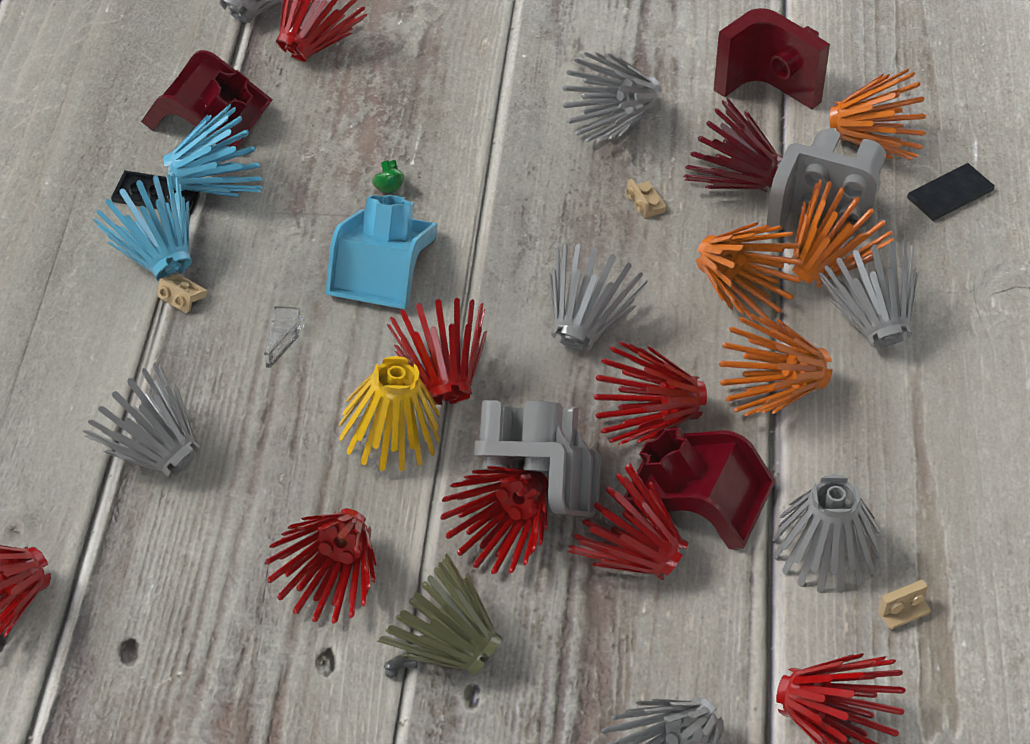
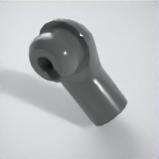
[384,655,417,677]

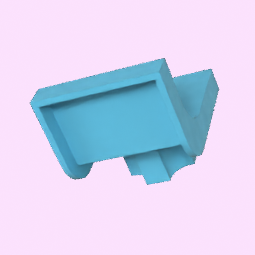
[325,195,438,309]

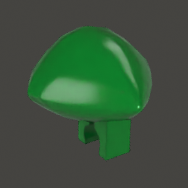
[372,160,404,193]

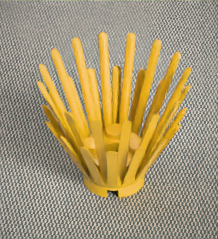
[339,356,440,471]

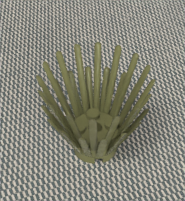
[377,553,503,676]

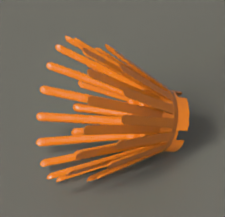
[829,68,926,160]
[788,179,895,288]
[696,222,804,321]
[719,314,832,416]

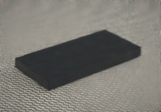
[907,163,995,221]
[111,170,197,211]

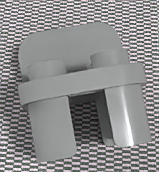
[766,129,886,234]
[474,400,601,517]

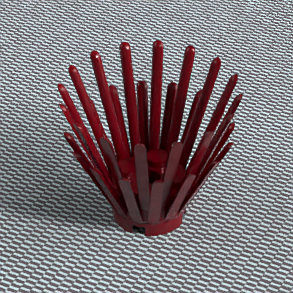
[683,98,783,193]

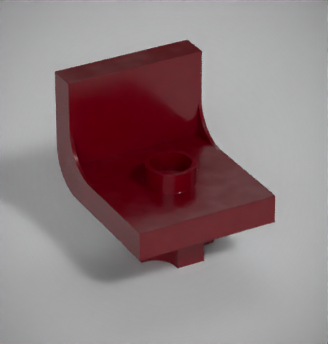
[714,8,830,110]
[141,50,273,148]
[623,428,776,549]

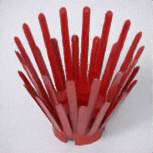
[275,0,367,62]
[387,298,487,405]
[594,341,707,445]
[567,463,689,580]
[440,466,549,574]
[265,508,377,624]
[0,545,51,638]
[776,653,906,744]

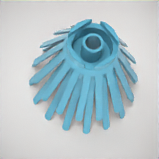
[164,104,263,197]
[93,174,193,281]

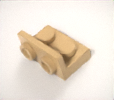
[626,179,667,219]
[157,273,207,313]
[878,579,931,630]

